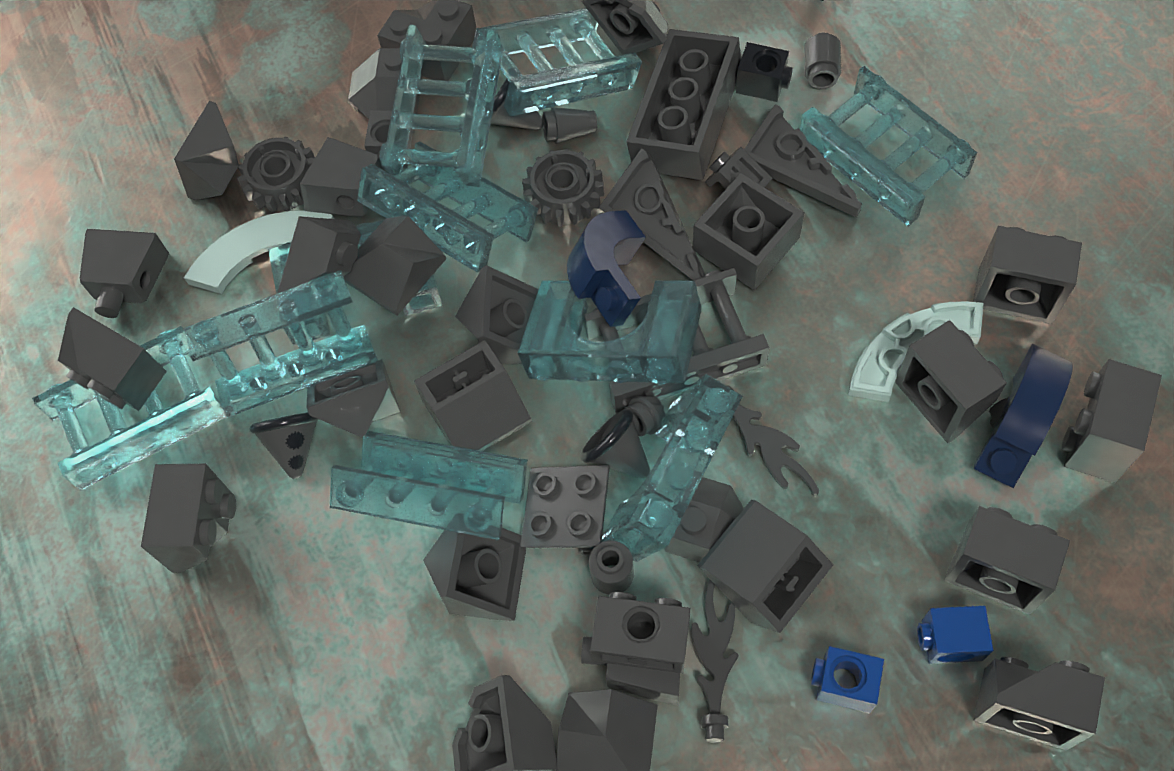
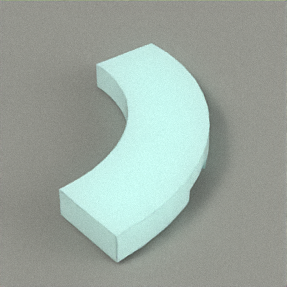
[184,211,334,294]
[848,301,984,402]

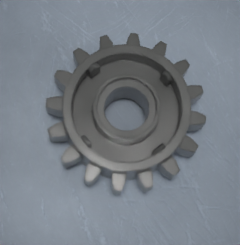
[237,137,315,213]
[522,149,604,227]

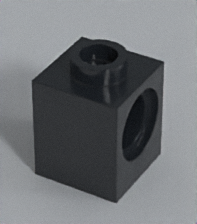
[736,42,793,102]

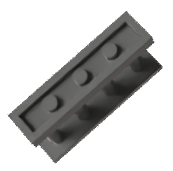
[584,268,770,414]

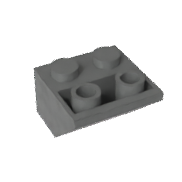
[414,340,532,463]
[697,500,833,633]

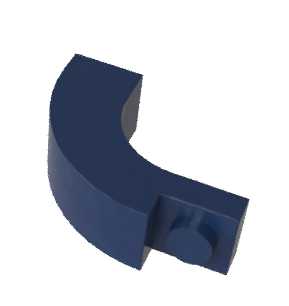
[567,210,646,327]
[974,343,1073,488]

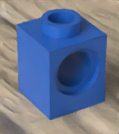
[917,606,994,664]
[811,646,884,713]

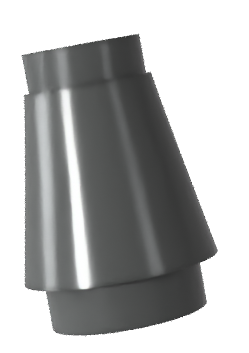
[542,107,597,144]

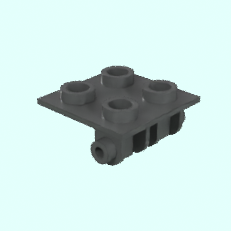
[520,465,610,556]

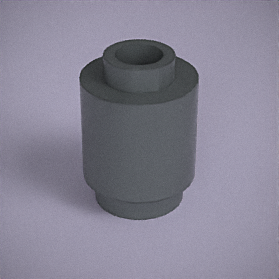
[804,33,841,89]
[589,540,634,595]

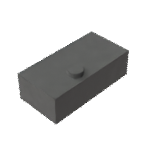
[626,29,741,180]

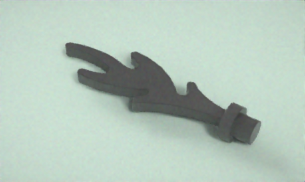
[707,380,819,496]
[691,580,739,743]

